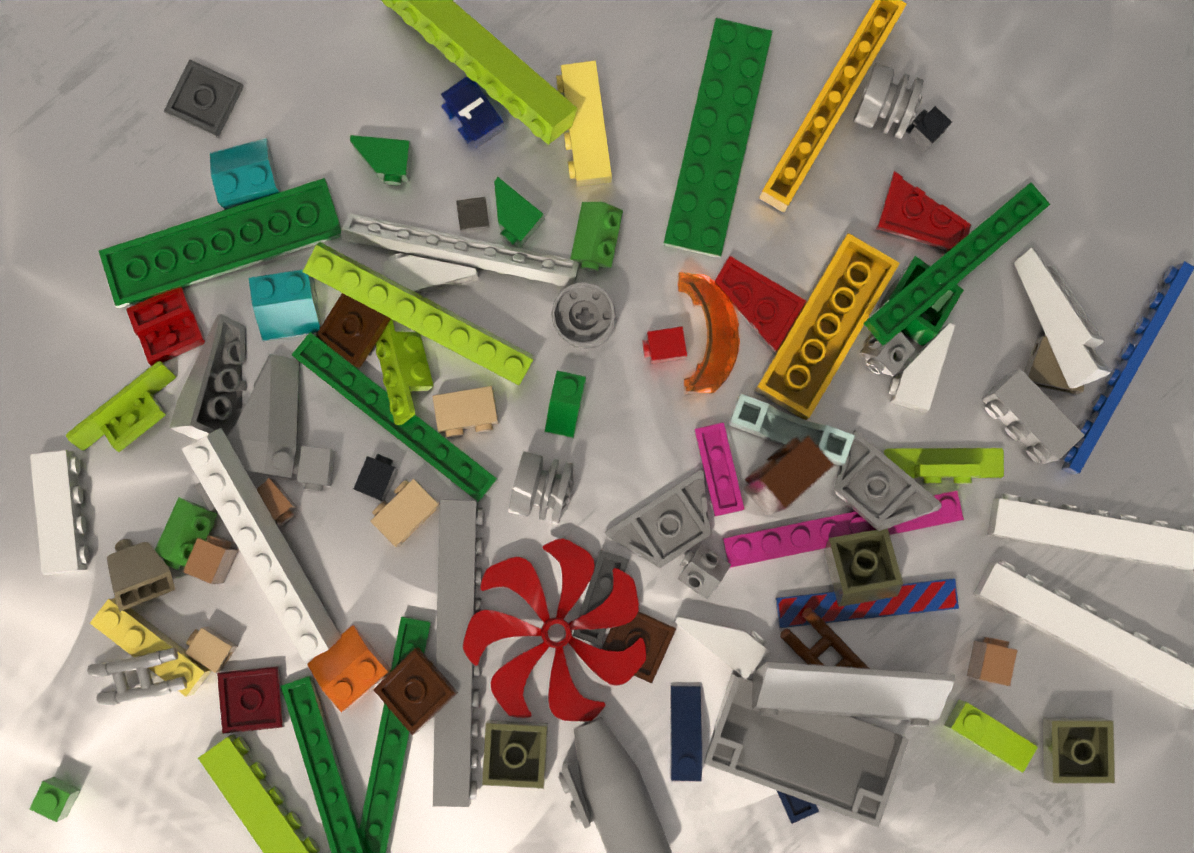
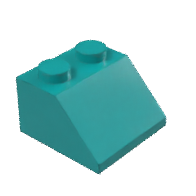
[210,138,281,210]
[248,269,321,341]

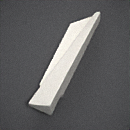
[1014,248,1111,388]

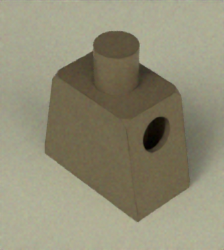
[1024,336,1084,395]
[107,539,175,611]

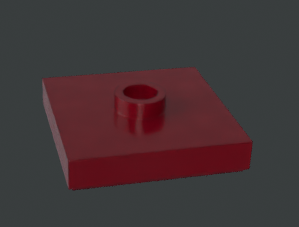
[217,666,285,734]

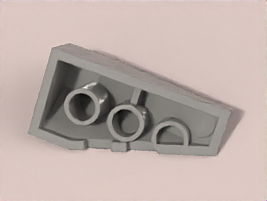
[170,314,246,439]
[227,354,299,478]

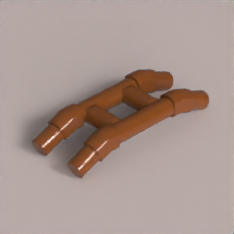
[780,608,870,669]

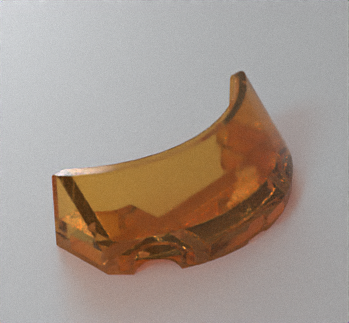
[677,272,740,395]

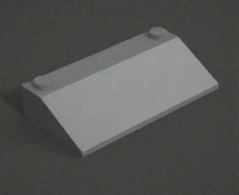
[752,662,955,727]
[704,674,909,827]

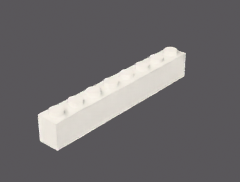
[182,428,341,662]
[987,494,1194,571]
[973,560,1194,710]

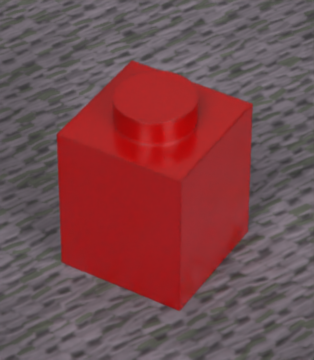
[642,326,687,364]

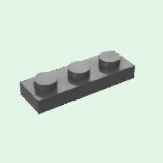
[572,550,629,646]

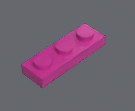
[694,422,745,517]

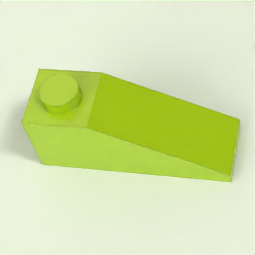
[944,699,1038,773]

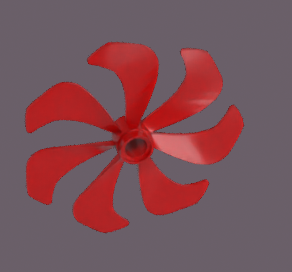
[463,538,646,722]

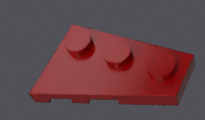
[876,171,971,251]
[714,256,806,353]

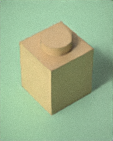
[185,627,238,673]

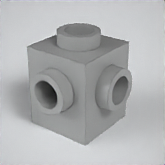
[860,332,916,376]
[677,544,731,599]

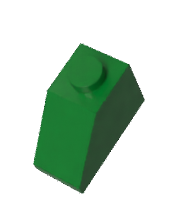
[350,135,413,185]
[494,177,545,247]
[544,370,586,438]

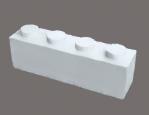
[30,450,90,575]

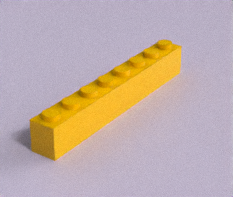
[759,0,907,213]

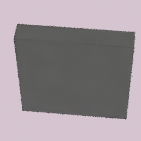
[164,59,244,138]

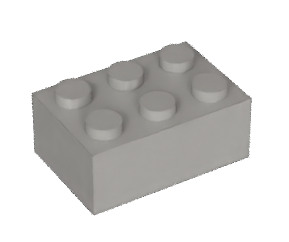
[981,369,1085,464]

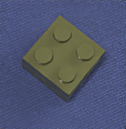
[824,528,903,607]
[1043,718,1115,783]
[482,720,548,789]

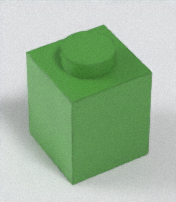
[29,777,81,822]

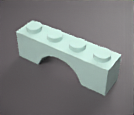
[728,394,855,466]

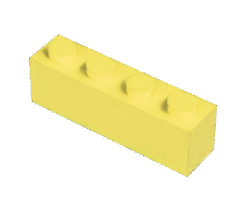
[556,60,612,187]
[90,598,212,697]

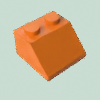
[307,624,391,712]

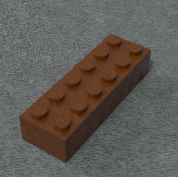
[743,436,834,515]

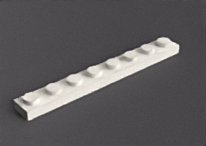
[341,213,579,286]

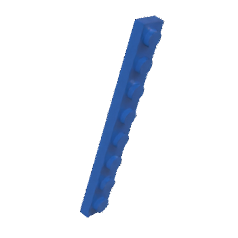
[1061,261,1194,475]

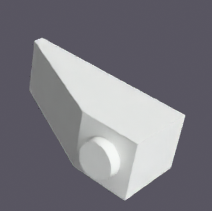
[381,253,479,295]
[888,323,955,413]
[674,616,768,679]

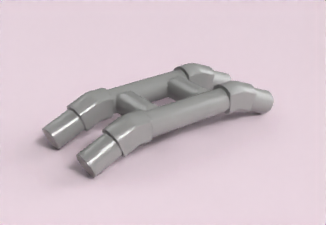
[87,647,187,705]

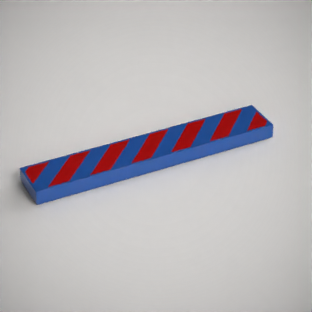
[775,578,959,628]

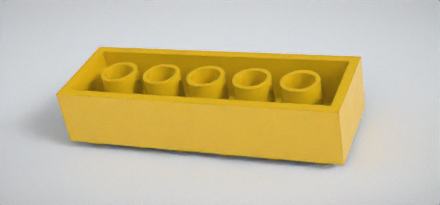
[754,233,900,420]

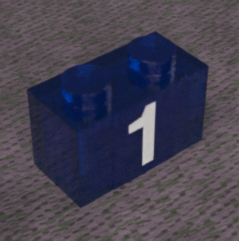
[441,76,505,149]

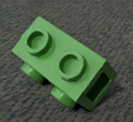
[570,202,623,272]
[155,497,217,570]

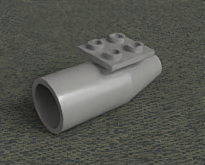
[559,717,672,853]

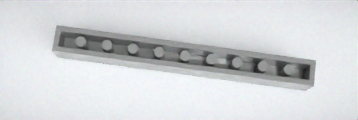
[432,500,483,807]

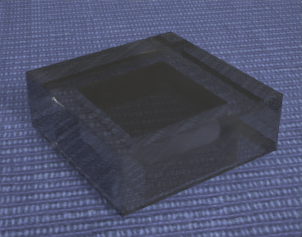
[456,197,490,231]

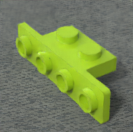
[375,319,434,425]
[66,361,176,452]
[883,448,1004,484]

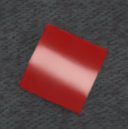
[126,287,206,366]

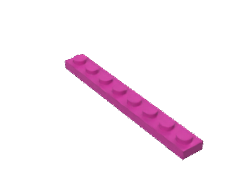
[723,491,964,568]

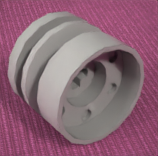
[853,63,924,139]
[551,282,617,349]
[508,451,574,525]

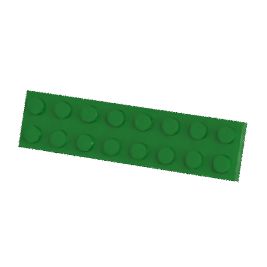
[663,18,773,258]
[98,178,342,308]

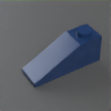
[670,686,702,781]

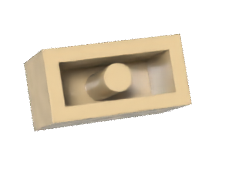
[432,386,499,437]
[370,479,440,547]

